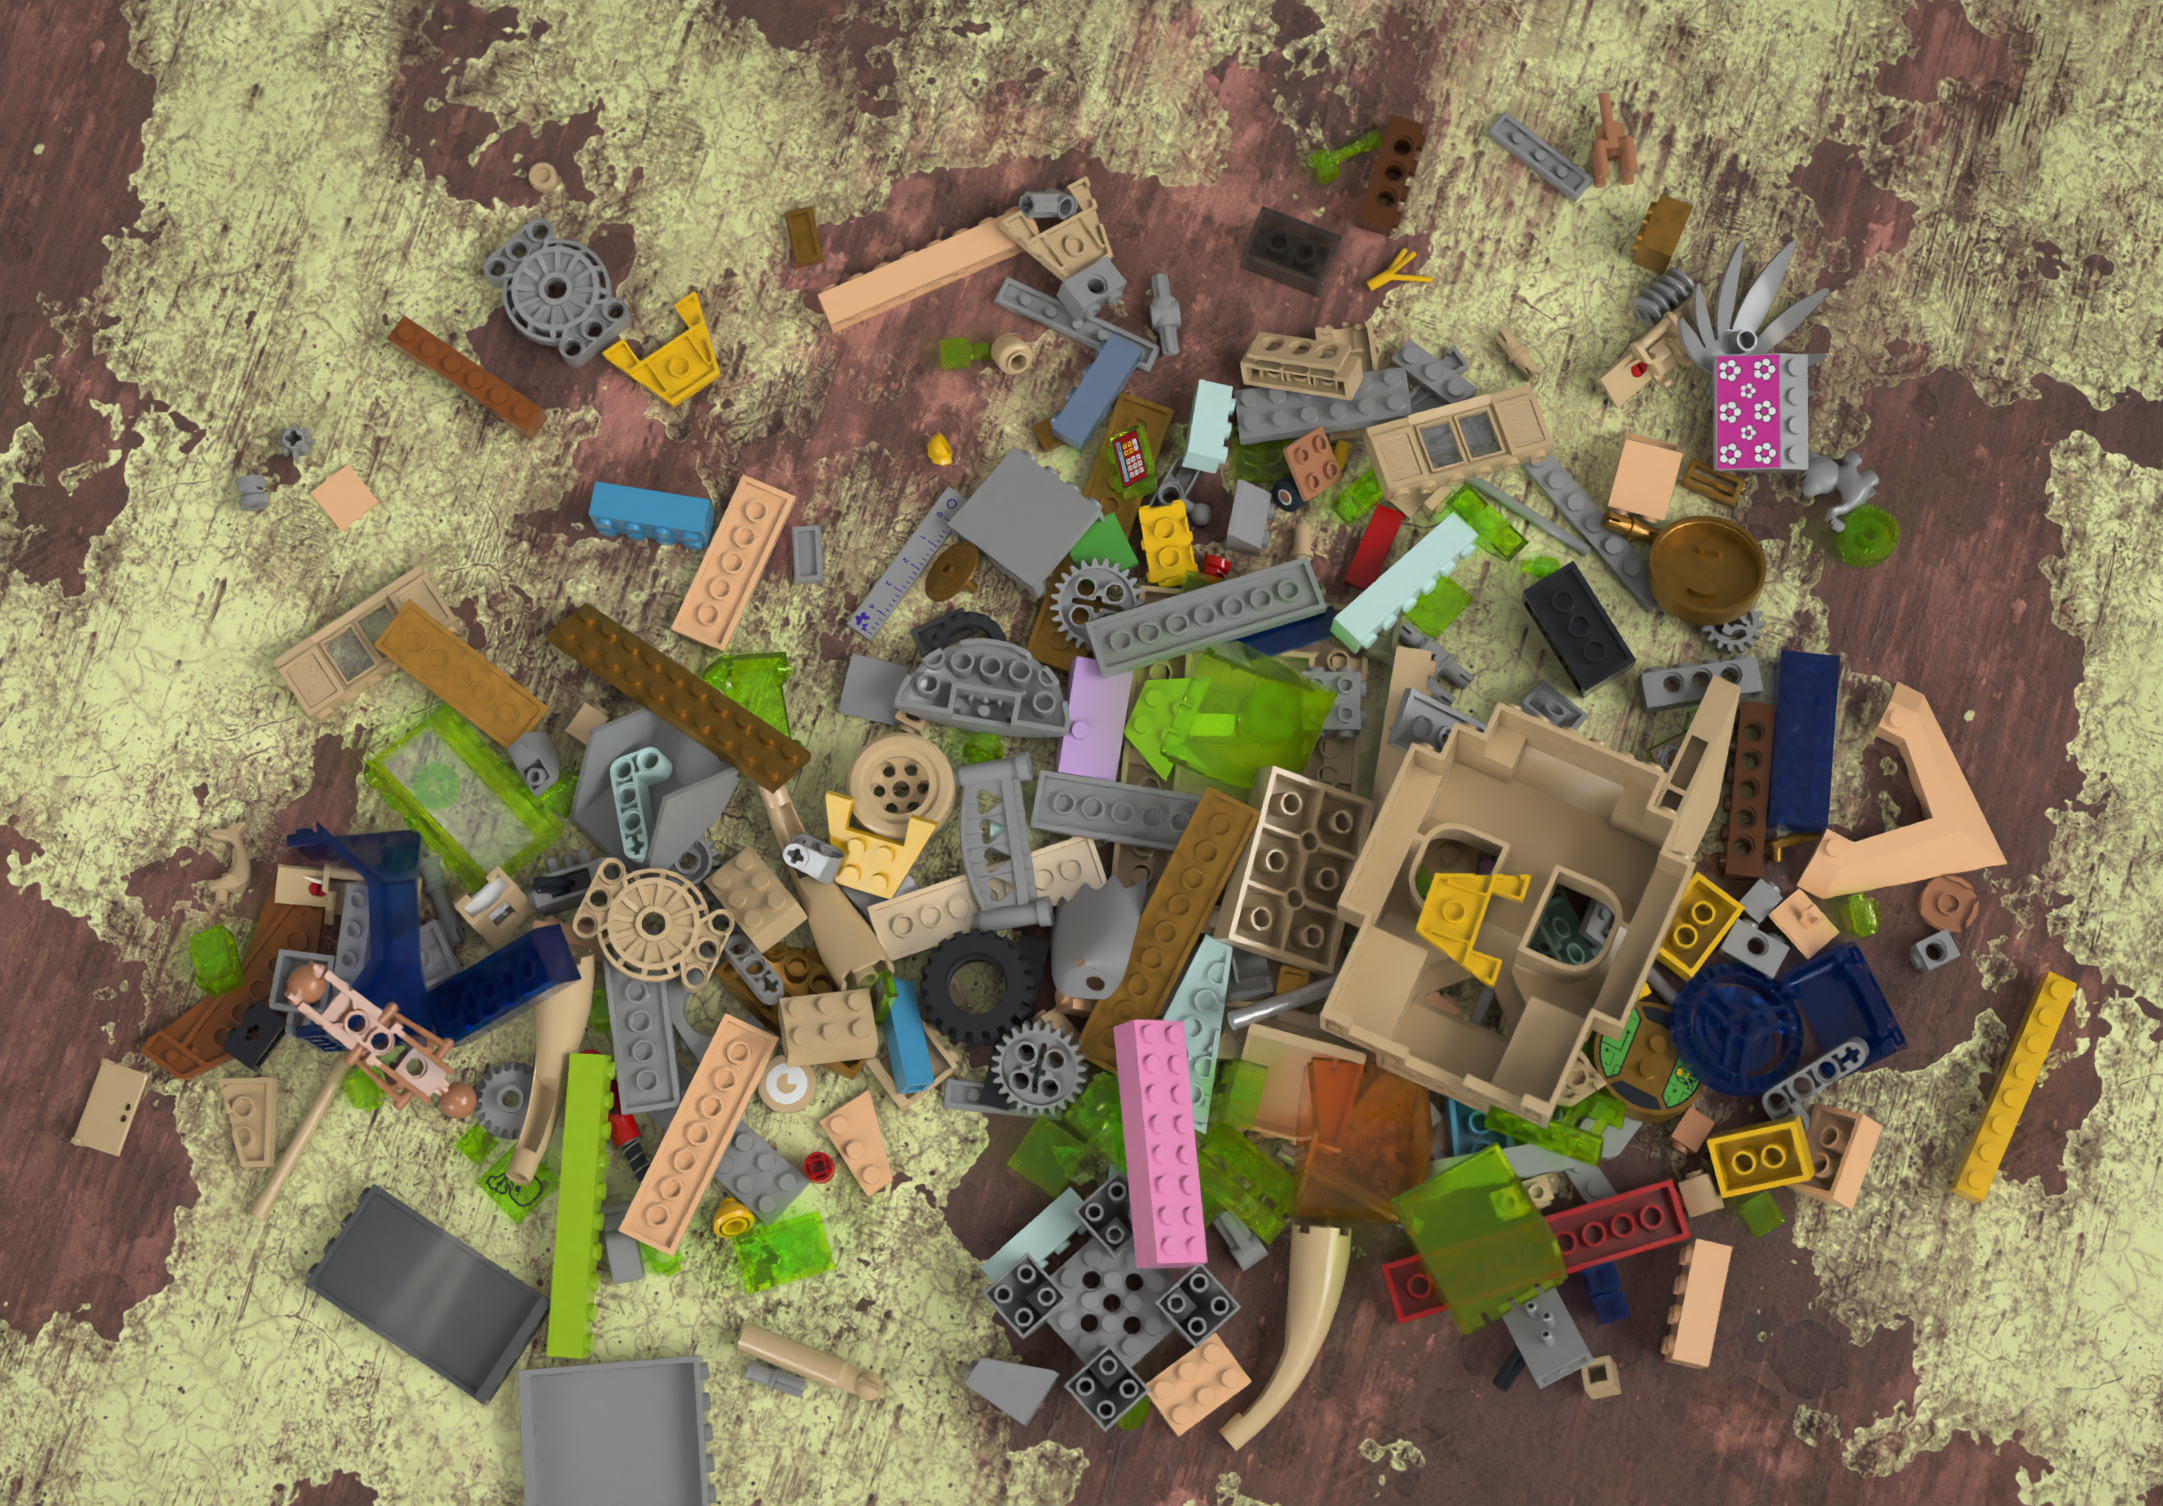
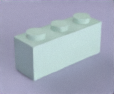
[1182,379,1236,474]

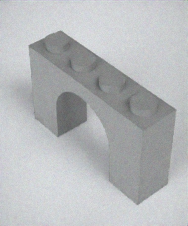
[666,944,764,1070]

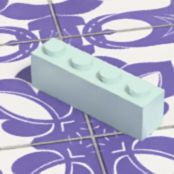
[980,1187,1087,1283]

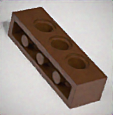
[1357,114,1427,237]

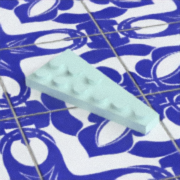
[1162,933,1233,1134]

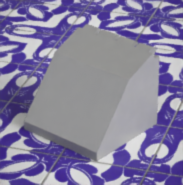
[569,708,742,879]

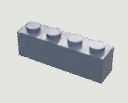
[1050,333,1142,453]

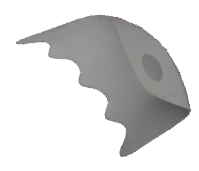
[1049,875,1147,1000]

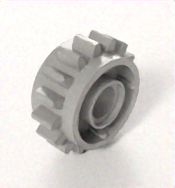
[665,834,721,893]

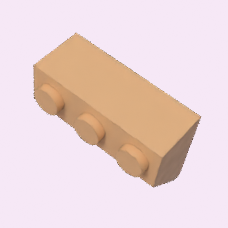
[1785,1103,1883,1210]

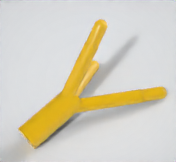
[1366,248,1433,292]

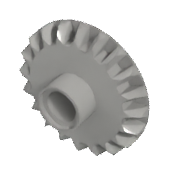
[475,1062,534,1140]

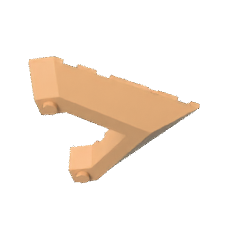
[1795,681,2007,900]

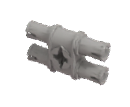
[1383,621,1475,706]

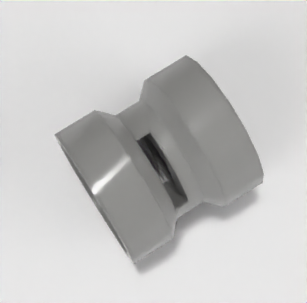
[235,475,269,511]

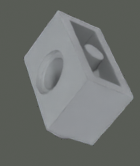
[1056,256,1127,322]
[1716,918,1790,982]

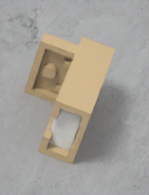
[452,863,536,949]

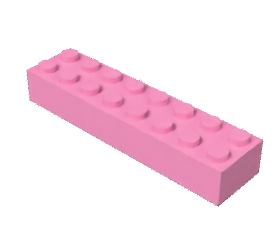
[1113,1020,1207,1269]

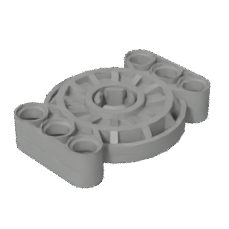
[483,218,631,368]

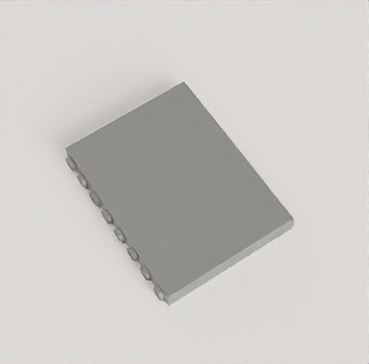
[518,1355,716,1506]

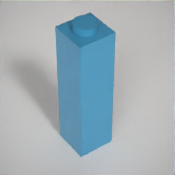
[879,978,934,1094]

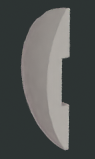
[894,638,1070,738]

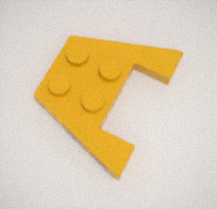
[602,291,721,408]
[825,790,938,899]
[1415,873,1531,988]

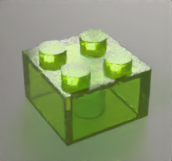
[1006,1114,1090,1200]

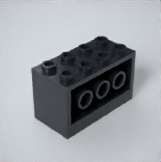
[1521,561,1636,699]

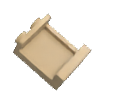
[865,1019,959,1113]

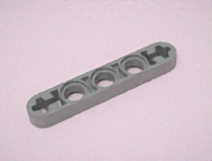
[694,895,785,1005]

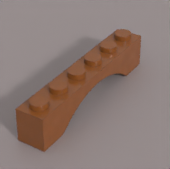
[387,315,548,441]

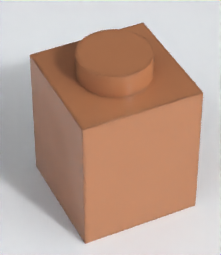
[1667,1106,1715,1156]

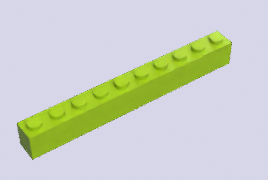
[546,1053,616,1359]

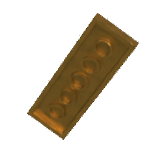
[373,599,549,749]

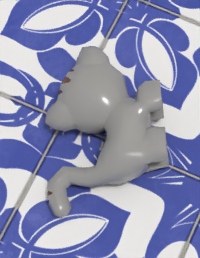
[1801,451,1879,532]

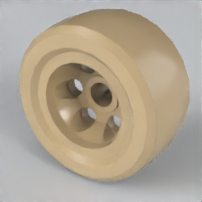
[845,732,957,843]

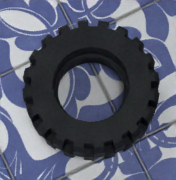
[919,928,1035,1047]

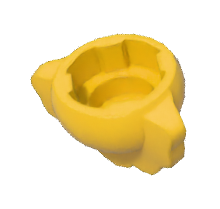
[927,432,952,466]

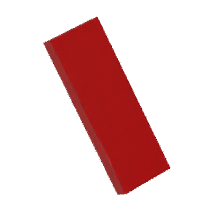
[1344,504,1404,592]

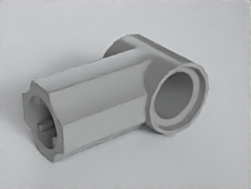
[1018,188,1077,220]
[1212,1207,1268,1272]

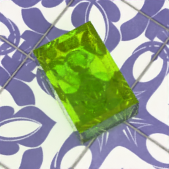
[731,1210,838,1297]

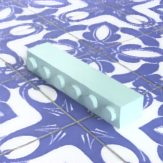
[1330,512,1479,654]

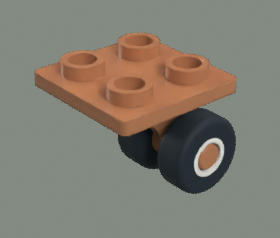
[1272,426,1343,512]

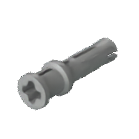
[414,856,467,946]

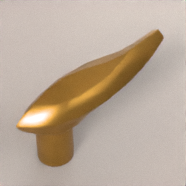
[1764,832,1821,862]

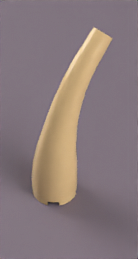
[756,783,894,992]
[505,943,595,1186]
[1219,1224,1352,1451]

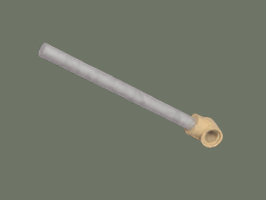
[1227,973,1339,1030]

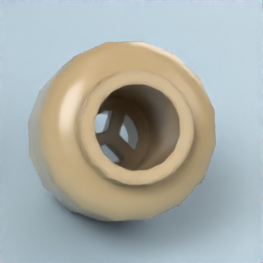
[991,332,1033,375]

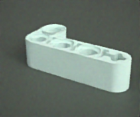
[610,747,673,869]

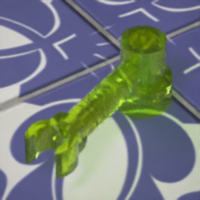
[1310,130,1382,184]

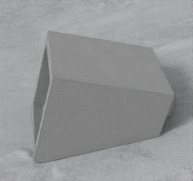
[963,1358,1060,1427]

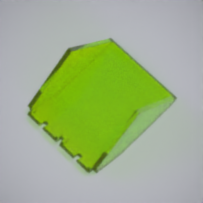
[1159,641,1339,790]
[1390,1142,1568,1336]

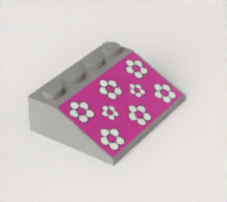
[1713,353,1808,474]

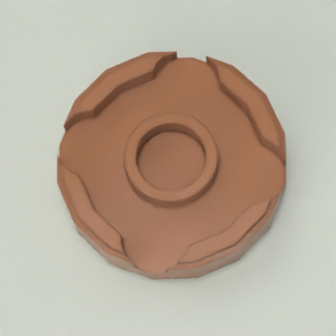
[1918,874,1979,934]

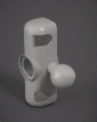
[1140,455,1212,527]

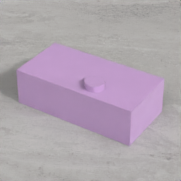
[1053,656,1133,782]

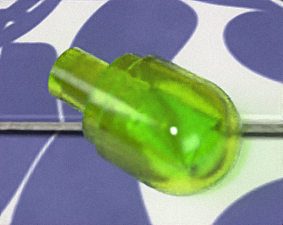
[1520,556,1562,579]

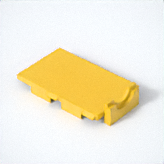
[1138,499,1199,588]

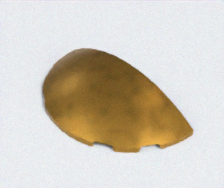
[714,943,866,1080]

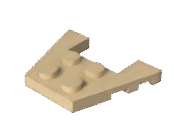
[998,176,1113,281]

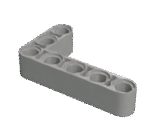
[1412,1138,1576,1200]

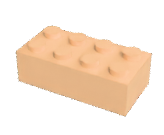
[1661,1239,1732,1370]

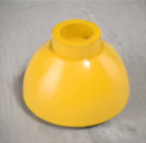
[713,1198,755,1238]

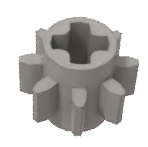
[277,423,316,461]

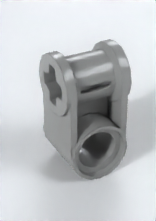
[783,833,844,883]

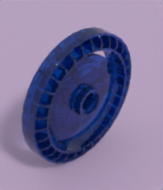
[1670,962,1804,1097]

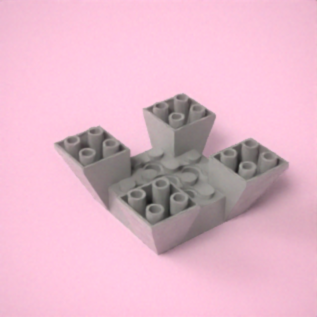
[982,1171,1241,1432]

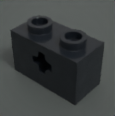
[222,1000,286,1073]

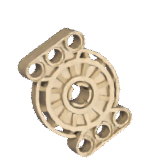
[572,858,735,993]

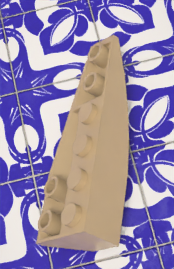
[1656,675,1741,859]

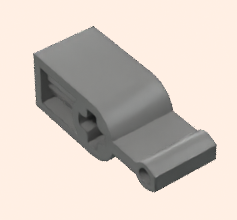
[601,1201,646,1285]

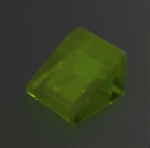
[454,1124,499,1166]

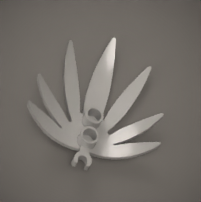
[1677,240,1829,397]

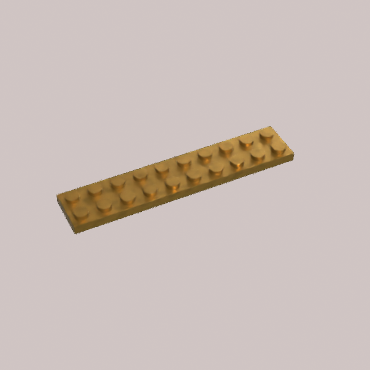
[1026,391,1175,674]
[547,602,811,794]
[1077,785,1262,1075]

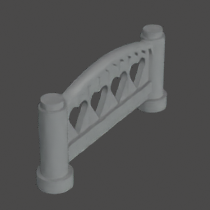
[953,751,1054,932]

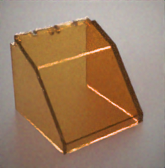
[1292,1057,1435,1226]

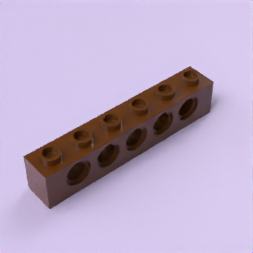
[1717,701,1776,882]

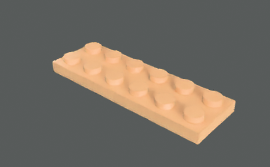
[671,475,796,654]

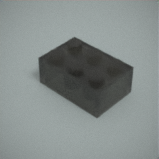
[1240,206,1342,298]

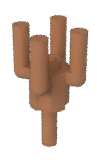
[1590,92,1638,188]

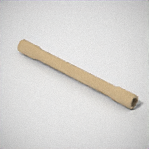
[249,1055,354,1221]

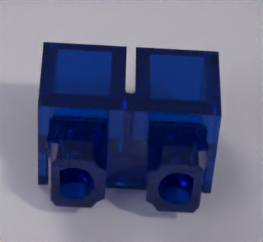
[1581,1261,1631,1325]

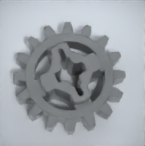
[1700,602,1764,655]

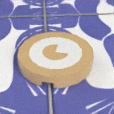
[758,1055,817,1114]

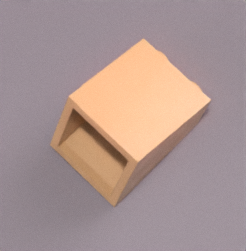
[1607,432,1683,523]

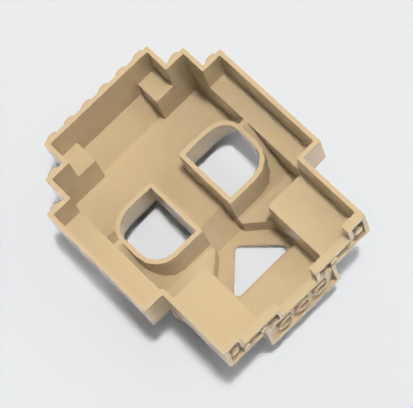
[1320,702,1696,1129]

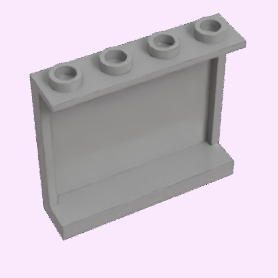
[947,447,1106,598]

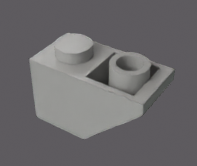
[506,732,560,797]

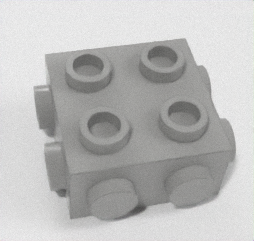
[1300,667,1366,740]

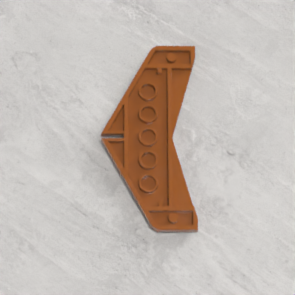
[140,860,325,1081]

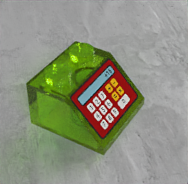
[1105,422,1158,501]

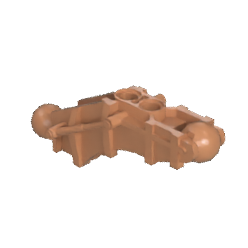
[284,960,477,1119]

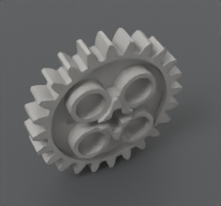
[1050,558,1145,652]
[991,1018,1089,1116]

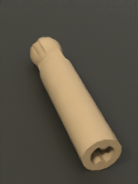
[737,1322,884,1401]

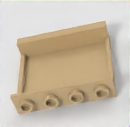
[1224,1018,1368,1154]

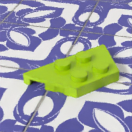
[1123,677,1211,782]

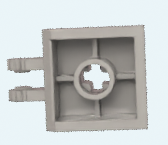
[269,949,336,1040]

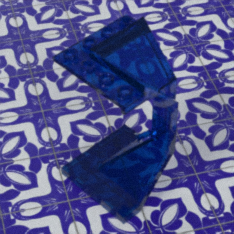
[286,821,439,1053]

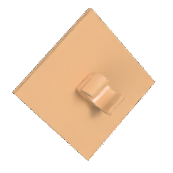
[1768,888,1839,960]

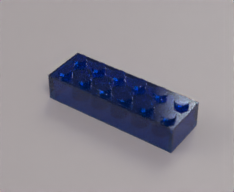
[1765,650,1840,834]
[422,923,582,1048]

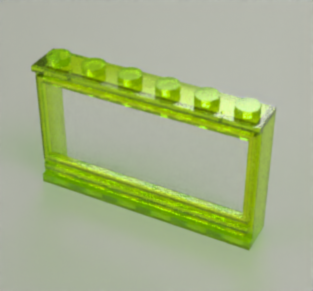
[363,703,564,894]

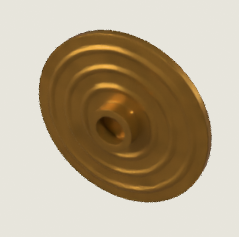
[925,541,982,602]

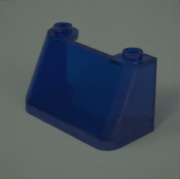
[1780,941,1908,1082]

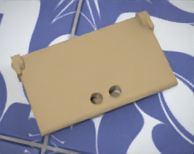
[70,1058,149,1157]

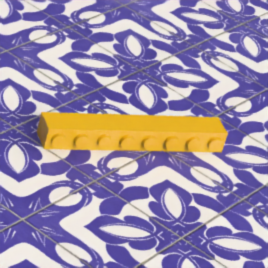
[1948,971,2077,1203]

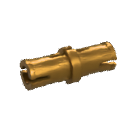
[1601,510,1660,546]

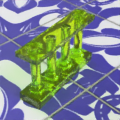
[1484,1092,1627,1167]
[1196,1117,1313,1245]

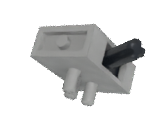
[1492,1280,1594,1392]

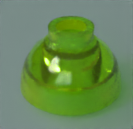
[963,732,1003,763]
[1116,1395,1150,1431]

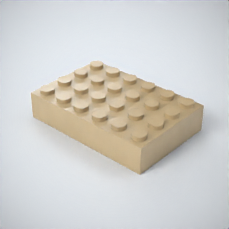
[1213,766,1376,974]

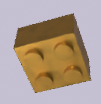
[1631,194,1693,275]

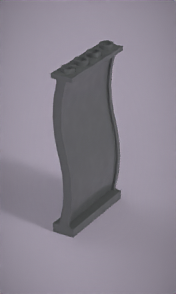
[305,1184,551,1406]

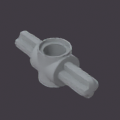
[1149,273,1181,356]

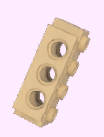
[1240,332,1363,401]

